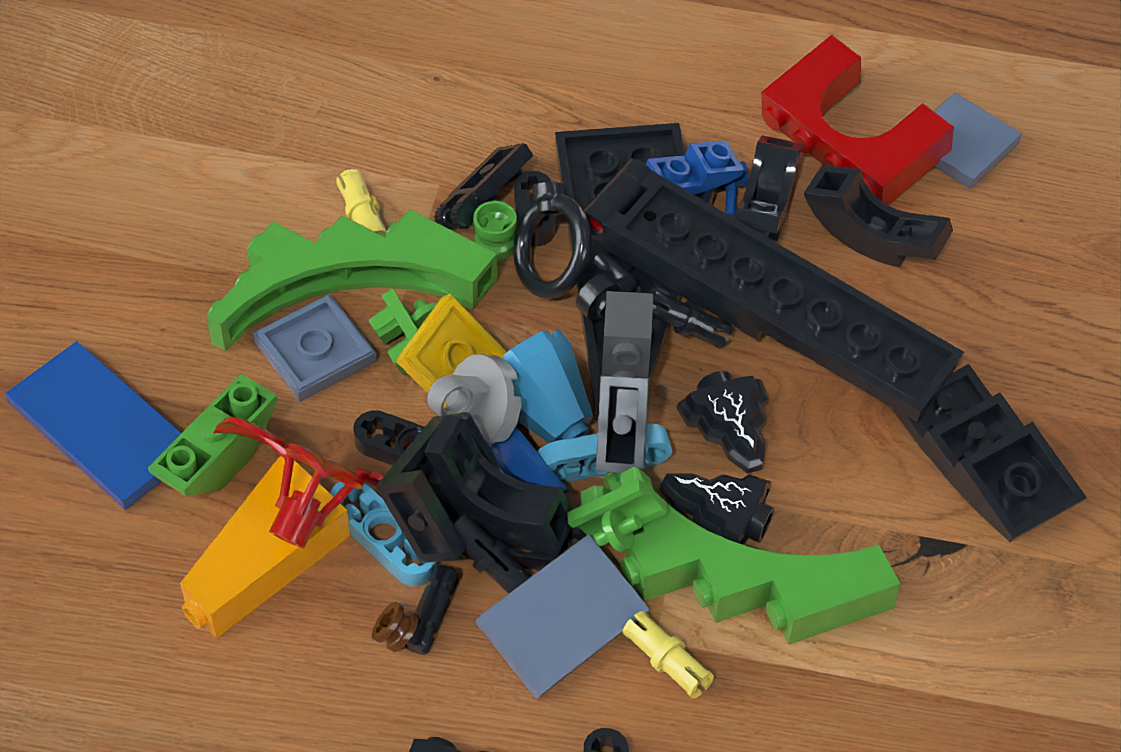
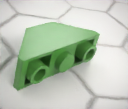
[148,373,278,496]

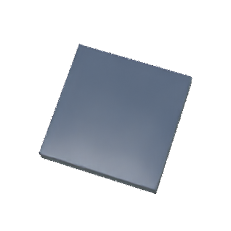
[934,92,1022,189]
[253,294,377,402]

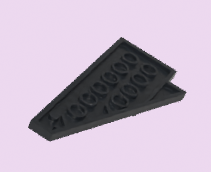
[555,123,717,415]

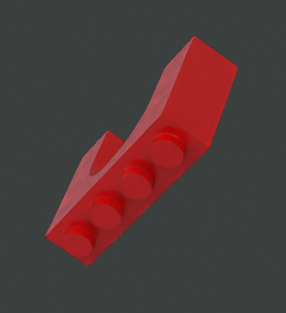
[761,35,954,205]

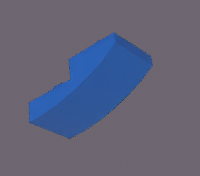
[646,140,744,195]

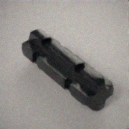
[405,564,458,655]

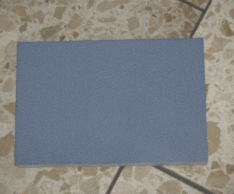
[475,534,650,699]

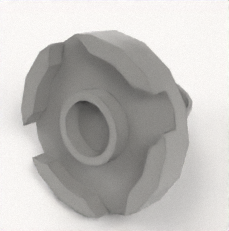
[427,354,521,447]

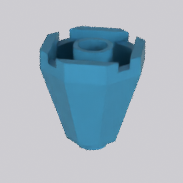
[502,330,593,443]

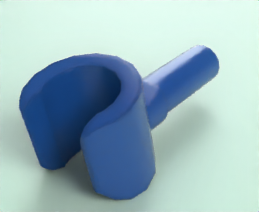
[722,161,748,218]

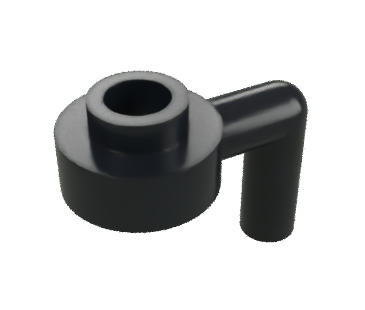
[576,250,638,320]

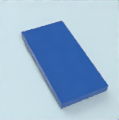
[5,341,181,510]

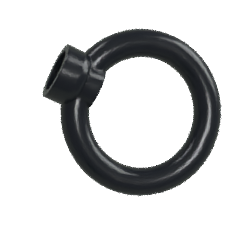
[513,182,592,299]

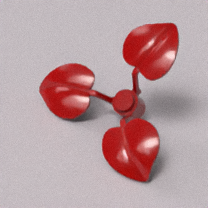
[213,417,385,549]

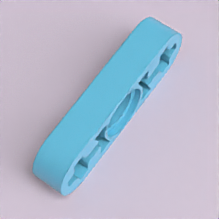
[537,424,672,483]
[330,482,436,586]

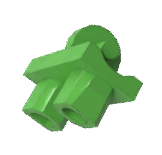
[368,288,437,375]
[567,467,667,552]

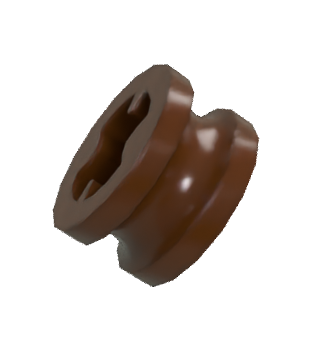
[372,602,418,652]

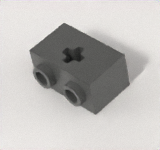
[602,291,653,378]

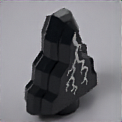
[677,371,768,474]
[659,473,774,545]

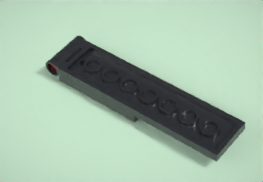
[584,159,964,422]

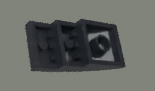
[892,364,1087,542]

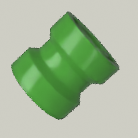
[473,201,517,261]

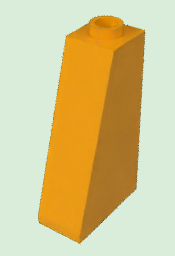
[180,456,351,639]

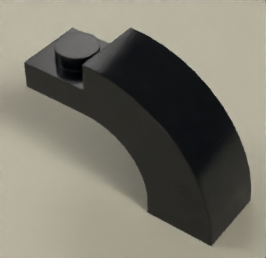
[735,135,803,242]
[804,165,953,267]

